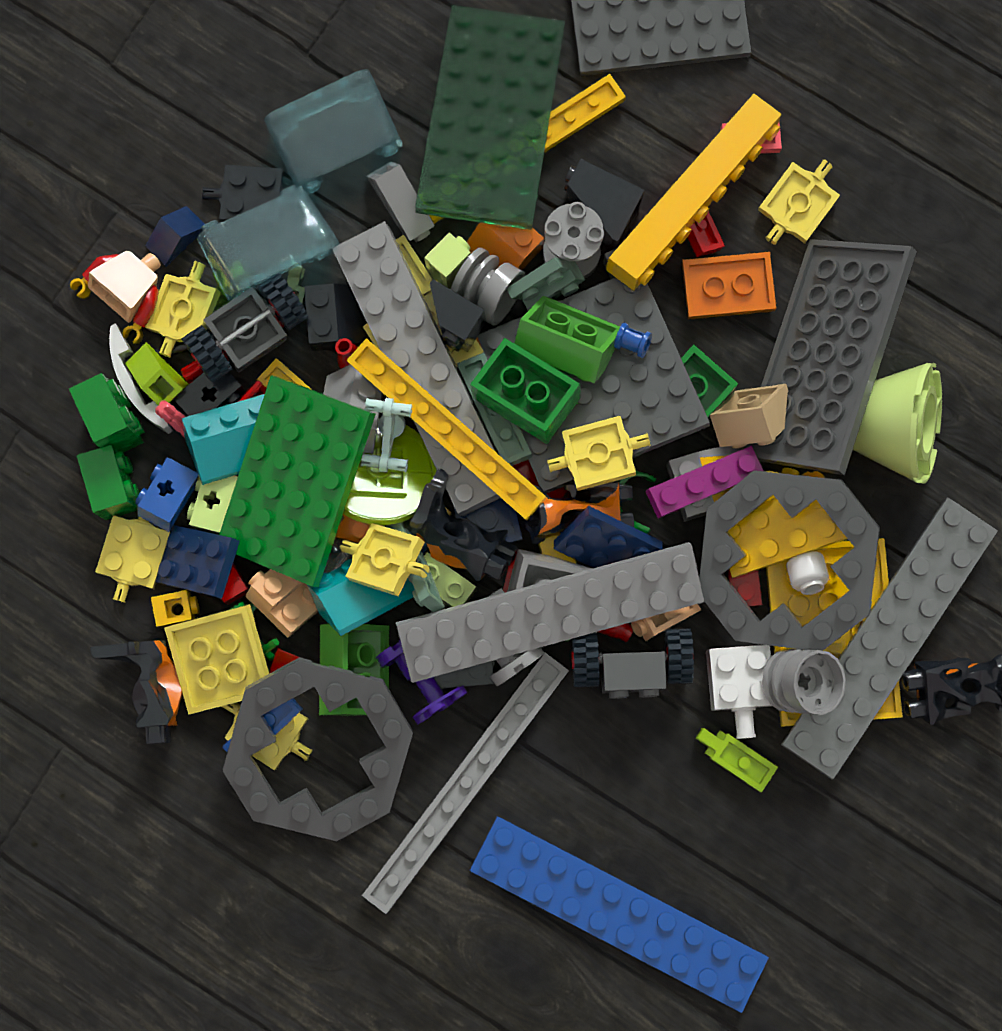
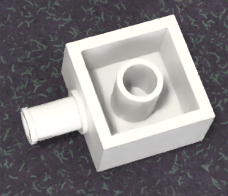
[706,645,772,739]

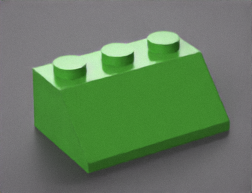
[514,296,620,383]
[319,624,389,716]

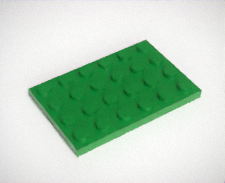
[219,375,376,587]

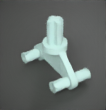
[361,398,412,473]

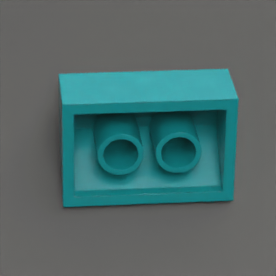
[182,394,265,485]
[307,559,415,636]

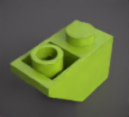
[125,342,188,406]

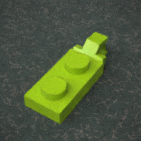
[696,728,778,793]

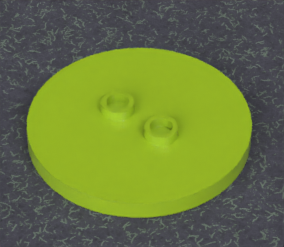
[343,425,437,525]

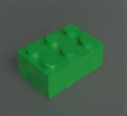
[470,338,581,444]
[69,373,145,452]

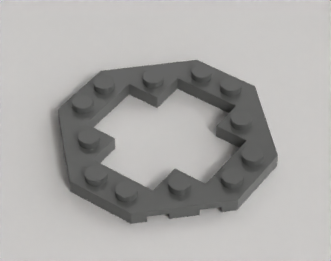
[699,470,880,651]
[223,657,413,841]

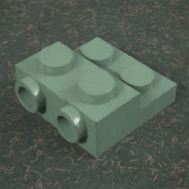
[506,257,585,310]

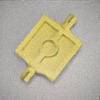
[758,160,840,245]
[145,261,221,358]
[547,416,651,491]
[95,515,170,603]
[340,523,429,597]
[221,702,313,770]

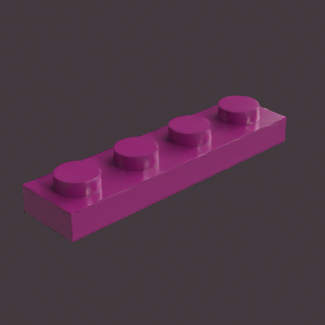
[645,446,763,519]

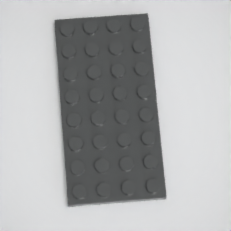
[740,239,917,475]

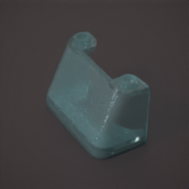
[264,69,403,194]
[197,185,339,302]

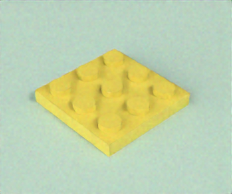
[164,604,269,715]

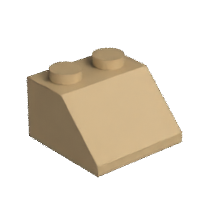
[710,384,788,449]

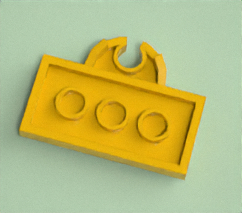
[728,471,847,578]

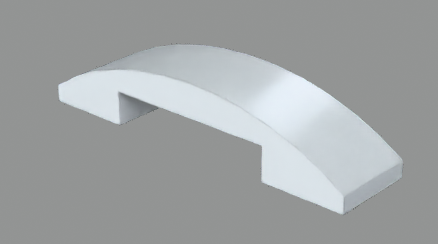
[109,323,173,434]

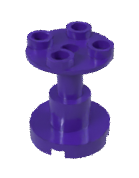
[376,640,468,725]

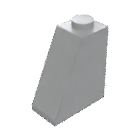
[366,161,435,242]

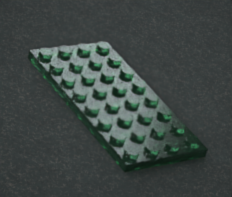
[415,5,565,230]

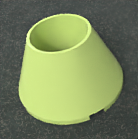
[853,363,942,484]

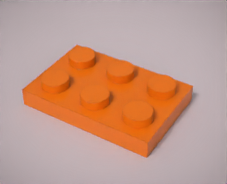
[682,252,776,319]

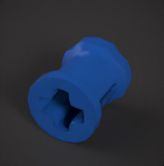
[614,323,652,358]

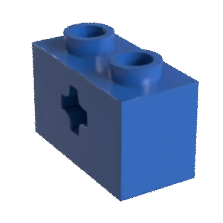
[135,457,199,532]

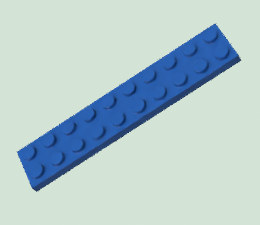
[470,816,769,1013]

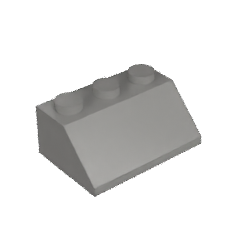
[323,364,383,454]

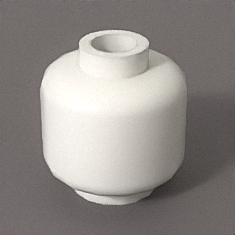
[786,551,829,595]

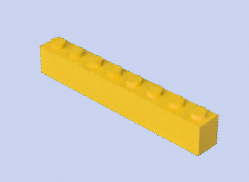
[606,94,782,291]

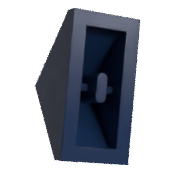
[145,206,207,267]

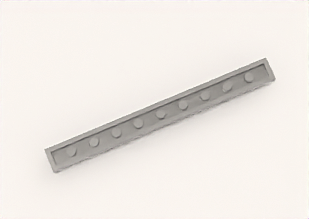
[362,653,569,914]

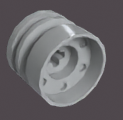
[451,248,525,326]
[762,649,846,715]

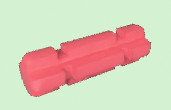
[155,400,185,437]

